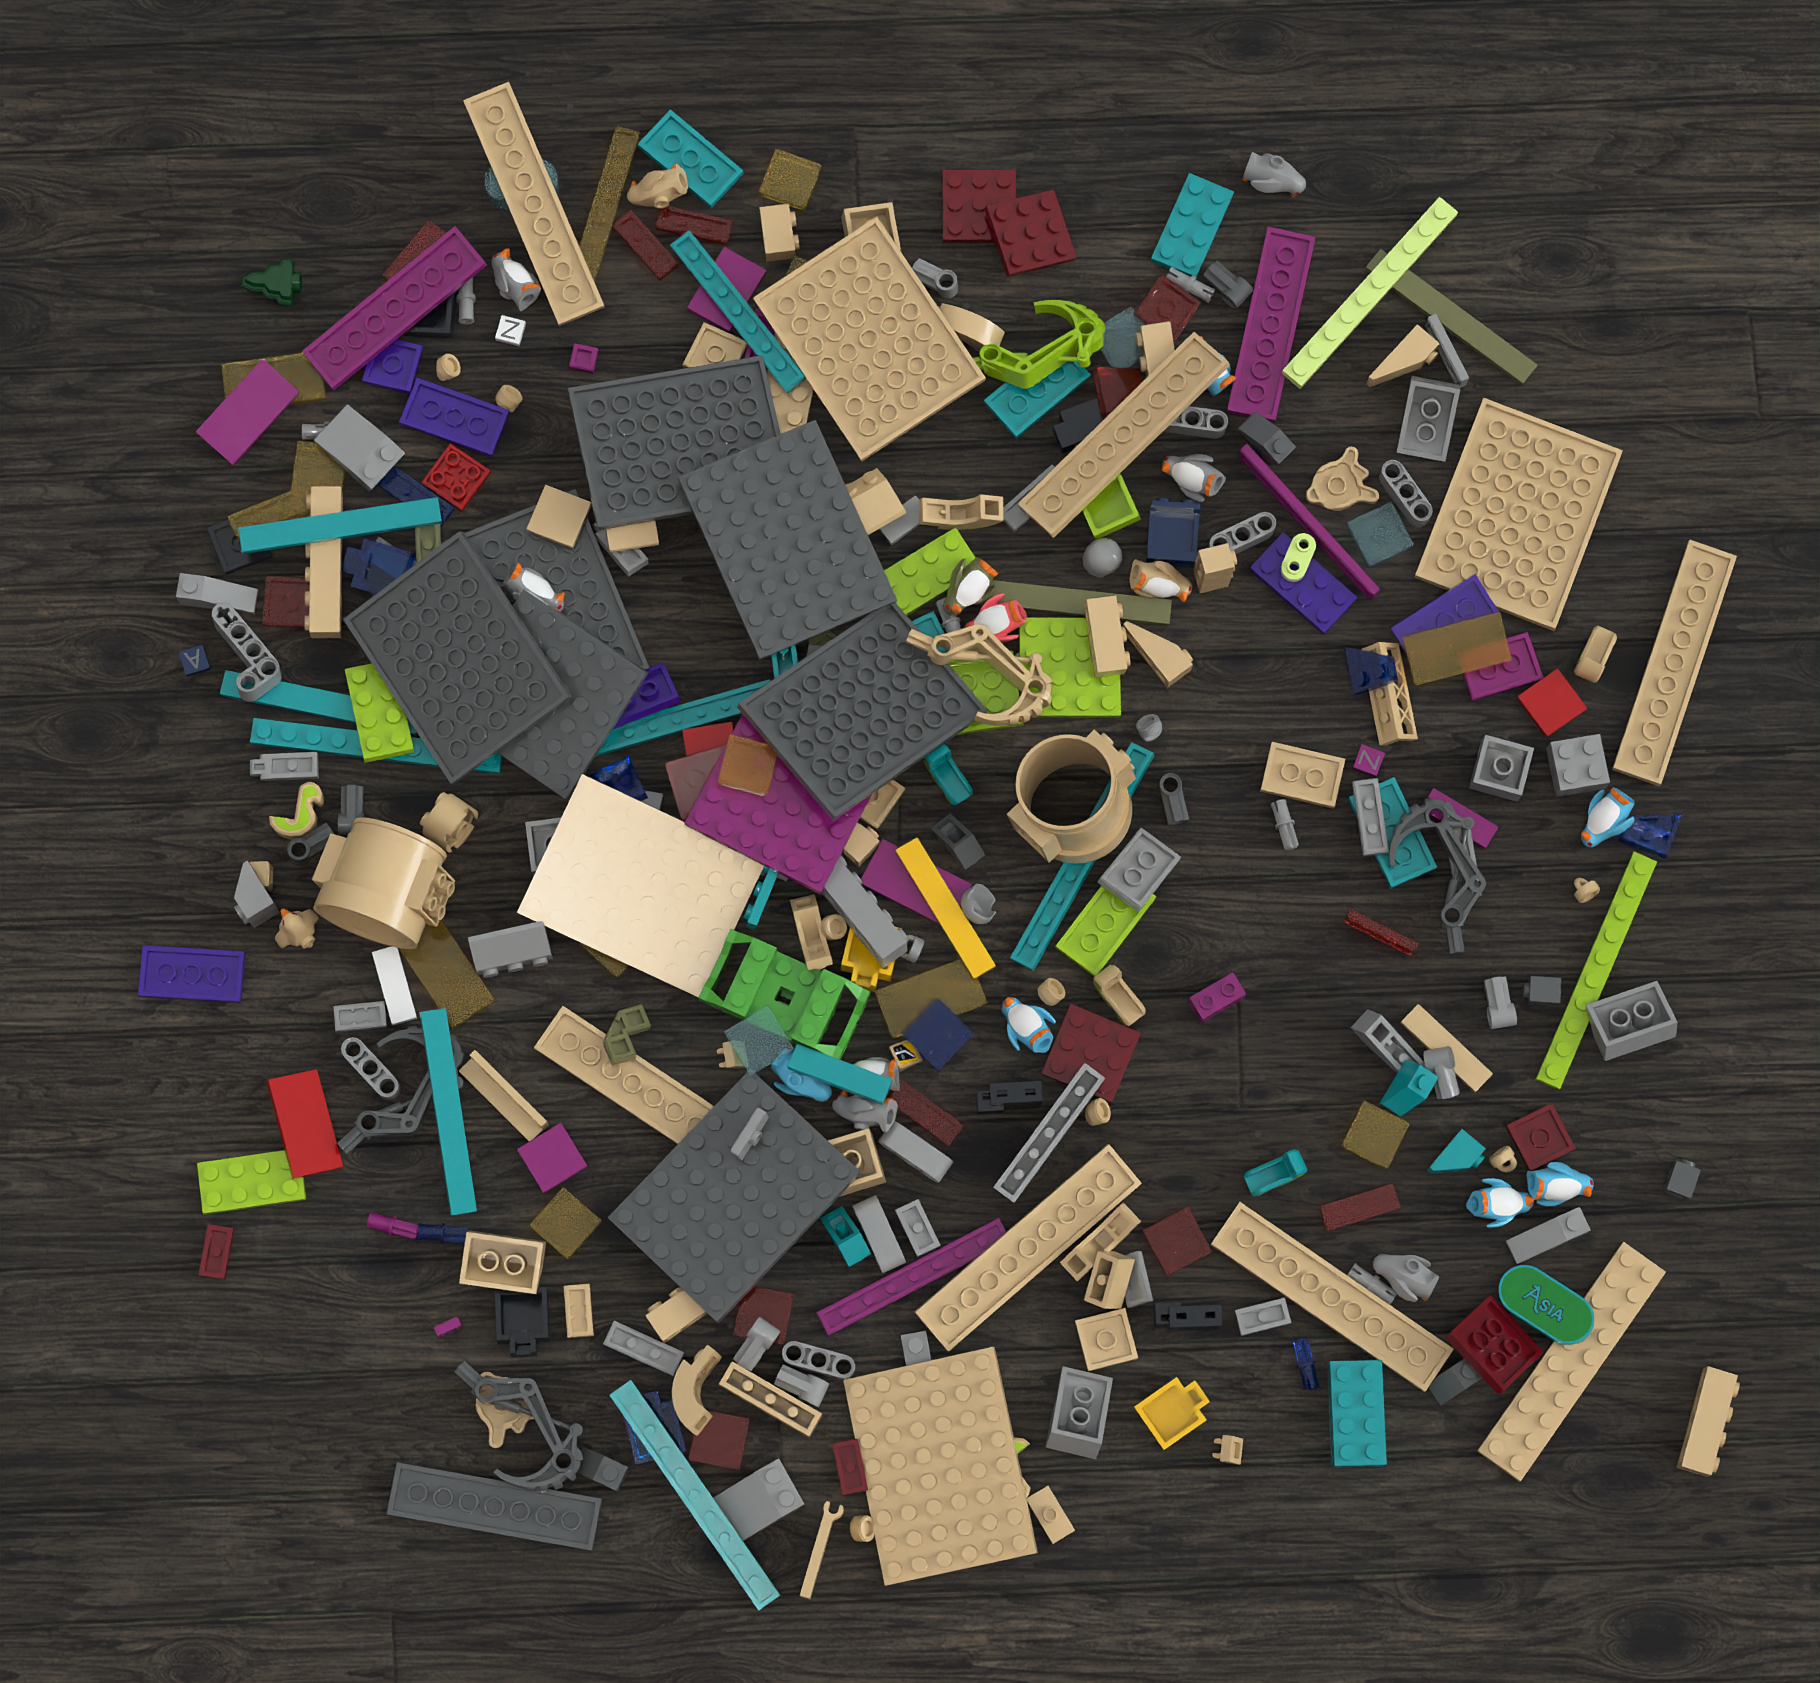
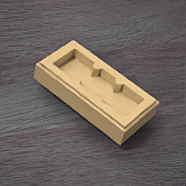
[564,1284,594,1338]
[1027,1486,1075,1544]

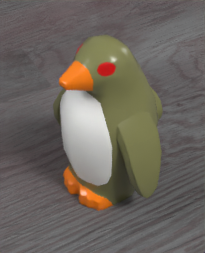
[943,557,998,616]

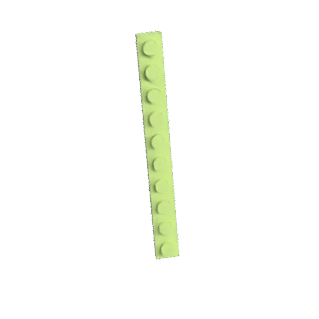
[1282,197,1458,389]

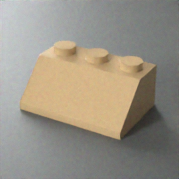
[845,468,906,535]
[459,1231,546,1294]

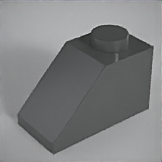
[1237,412,1296,465]
[931,813,985,870]
[1428,1358,1482,1406]
[577,1446,629,1492]

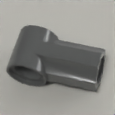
[1203,260,1253,309]
[1158,773,1189,825]
[338,785,365,836]
[287,823,334,866]

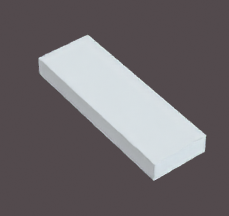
[372,946,417,1026]

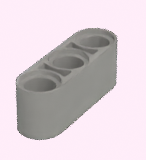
[1164,406,1228,439]
[1379,460,1433,528]
[1208,512,1276,554]
[341,1037,401,1101]
[878,1121,953,1183]
[852,1195,906,1273]
[782,1341,855,1380]

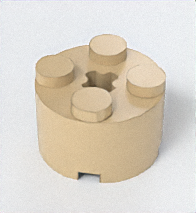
[420,792,478,853]

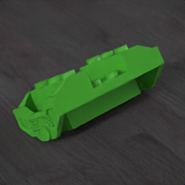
[698,929,870,1060]

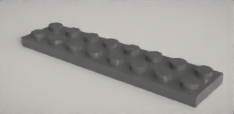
[387,1463,602,1551]

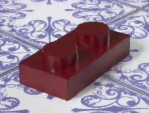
[198,1224,235,1280]
[832,1439,868,1496]

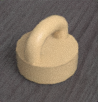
[436,354,461,381]
[495,385,522,412]
[1574,878,1600,903]
[821,914,847,940]
[1037,978,1065,1006]
[1085,1098,1111,1126]
[1489,1146,1517,1172]
[850,1515,875,1542]

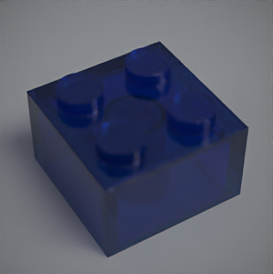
[900,997,974,1070]

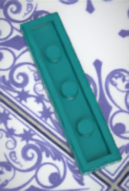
[787,1044,892,1105]

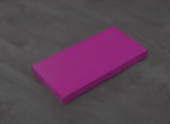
[196,358,300,466]
[861,839,972,926]

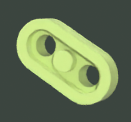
[1281,533,1316,582]

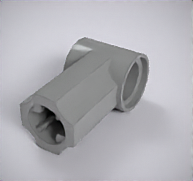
[912,258,958,299]
[1483,976,1517,1029]
[1424,1046,1460,1099]
[733,1316,781,1371]
[774,1364,829,1408]

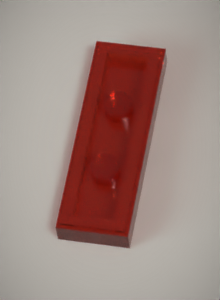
[656,206,733,246]
[613,210,679,281]
[382,220,446,281]
[1344,909,1419,956]
[890,1081,964,1147]
[1319,1184,1401,1232]

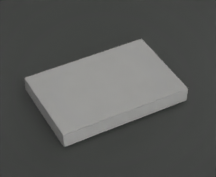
[1098,828,1181,912]

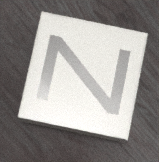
[495,315,526,347]

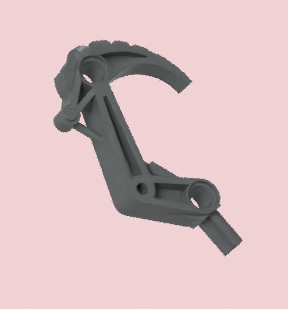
[1388,798,1486,954]
[337,1026,465,1154]
[454,1361,583,1492]

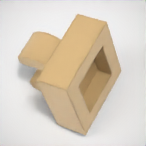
[717,1041,749,1069]
[1212,1435,1243,1465]

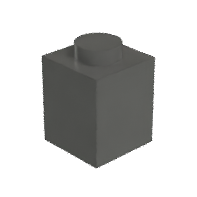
[1522,976,1561,1007]
[1663,1159,1701,1201]

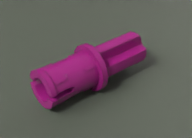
[367,1212,419,1240]

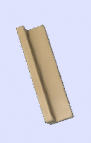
[1361,642,1418,745]
[459,1050,549,1142]

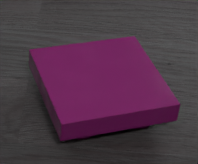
[517,1123,588,1193]

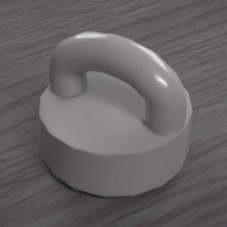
[1136,714,1162,742]
[901,934,925,963]

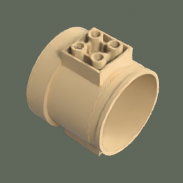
[1007,730,1136,864]
[312,817,455,949]

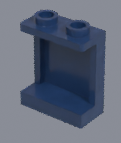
[1146,498,1201,568]

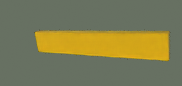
[895,838,996,979]

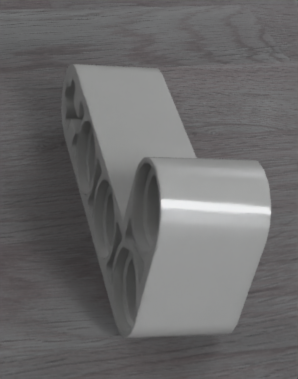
[212,603,282,702]

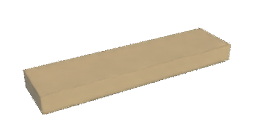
[1400,1004,1493,1093]

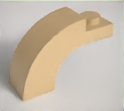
[938,303,1005,351]
[919,494,1004,530]
[790,894,833,970]
[1060,1203,1141,1281]
[672,1345,722,1436]

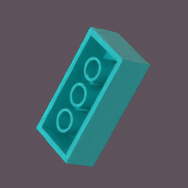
[1327,1360,1387,1468]

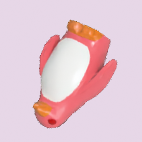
[964,594,1027,643]

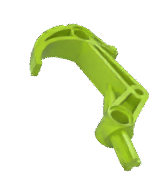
[973,300,1105,389]

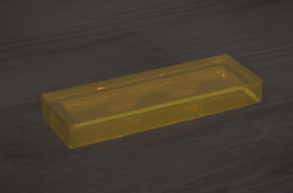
[227,488,307,541]

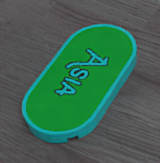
[1499,1265,1594,1345]

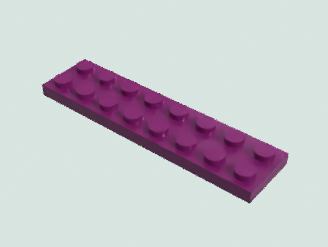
[302,226,487,390]
[1226,227,1316,423]

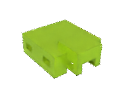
[1082,474,1141,540]

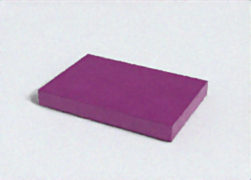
[687,247,767,334]
[1456,632,1544,701]

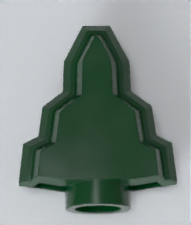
[241,258,302,307]

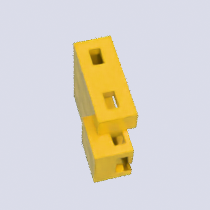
[841,927,902,992]
[1134,1377,1210,1450]

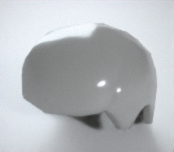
[1082,538,1123,578]
[961,883,996,924]

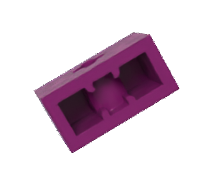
[1187,973,1246,1024]

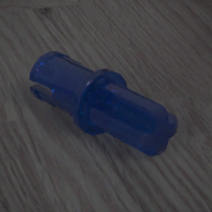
[417,1223,470,1244]
[1293,1338,1320,1390]

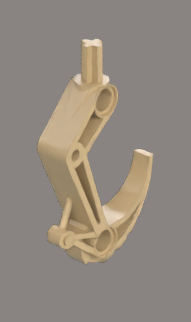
[906,624,1052,726]

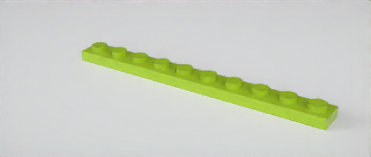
[1535,852,1657,1090]

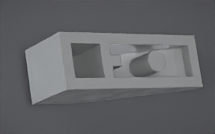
[176,573,258,614]
[1351,1009,1426,1073]
[1506,1207,1590,1265]

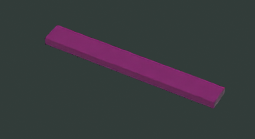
[1238,444,1380,601]
[816,1218,1006,1336]

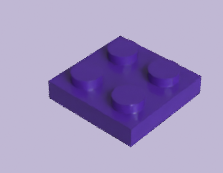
[362,340,423,394]

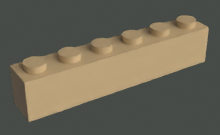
[305,486,343,638]

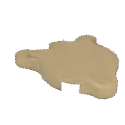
[1305,446,1379,511]
[475,1372,534,1448]

